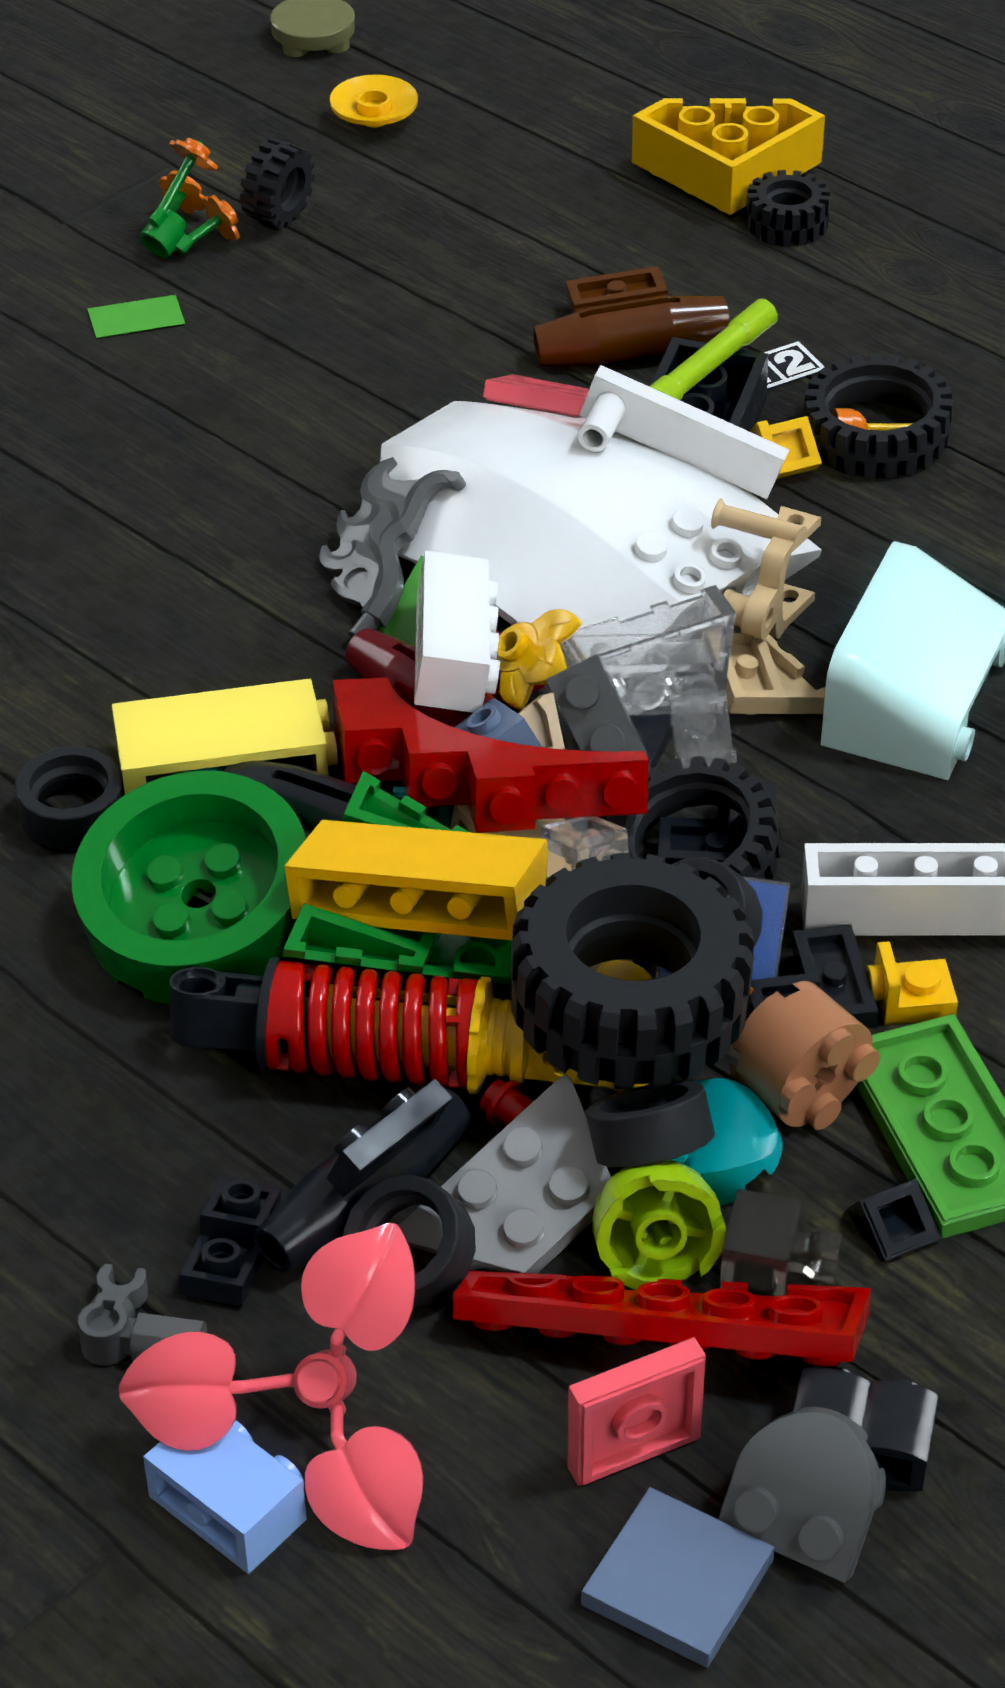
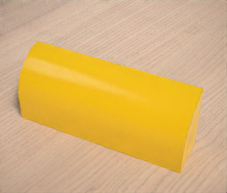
[284,820,548,940]

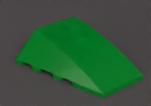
[282,771,549,986]

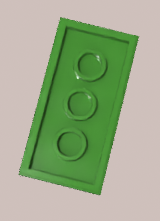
[856,1014,1005,1239]

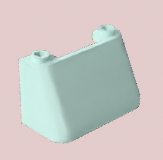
[821,541,1005,780]

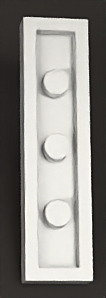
[578,365,789,499]

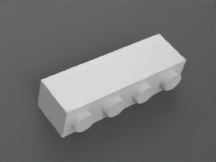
[414,551,500,713]
[801,843,1005,936]

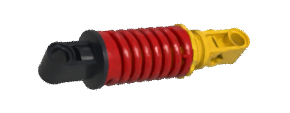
[169,956,649,1095]

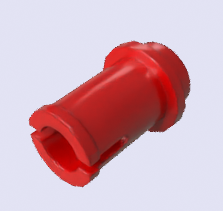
[479,1079,534,1127]

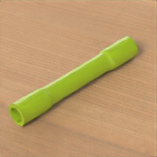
[649,299,778,400]

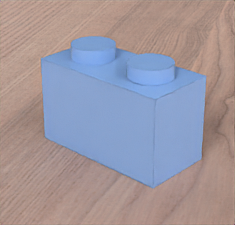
[143,1420,307,1574]

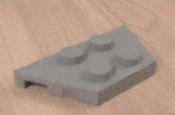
[398,1074,611,1274]

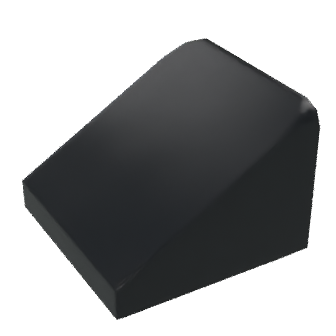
[847,1179,941,1262]

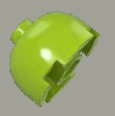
[592,1160,727,1290]

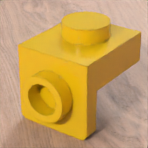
[749,416,822,479]

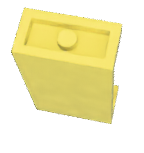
[112,678,338,795]

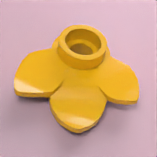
[496,609,582,710]

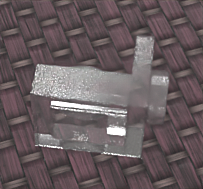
[540,817,629,870]

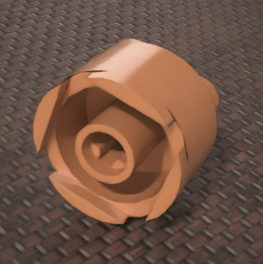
[729,981,880,1130]

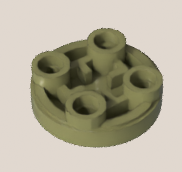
[270,0,355,57]

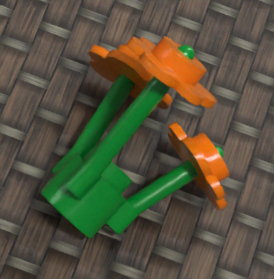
[139,138,240,259]

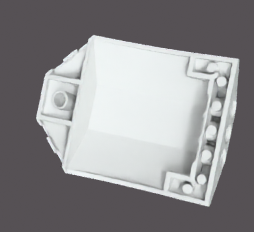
[380,401,822,694]

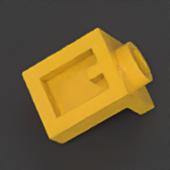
[865,941,958,1025]

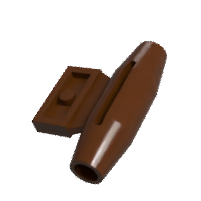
[533,266,730,366]

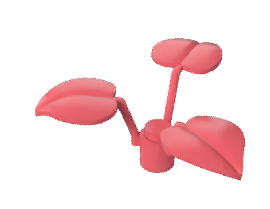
[119,1223,423,1550]

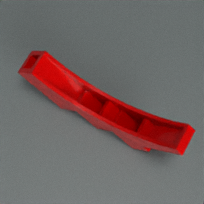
[332,677,649,833]

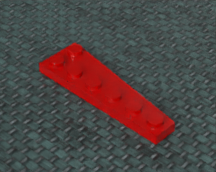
[453,1271,871,1367]

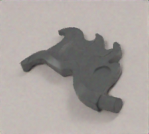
[319,457,466,639]

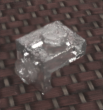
[668,689,737,768]

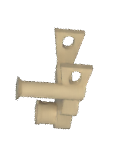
[711,498,821,640]

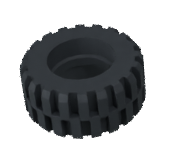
[510,853,754,1090]

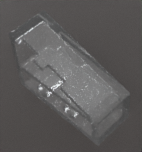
[545,585,736,717]

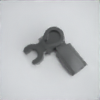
[78,1264,207,1366]

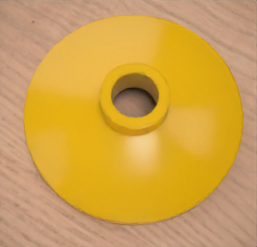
[330,75,418,128]

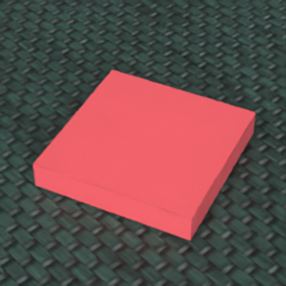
[483,374,589,418]
[568,1337,706,1486]

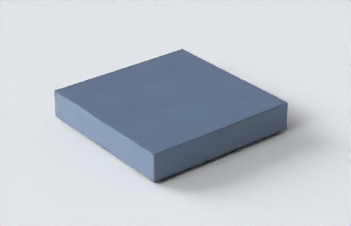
[581,1487,775,1668]

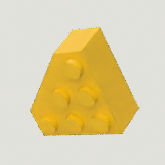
[632,98,825,215]

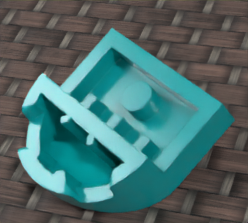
[671,1078,783,1206]

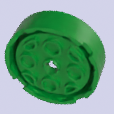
[72,771,306,1005]

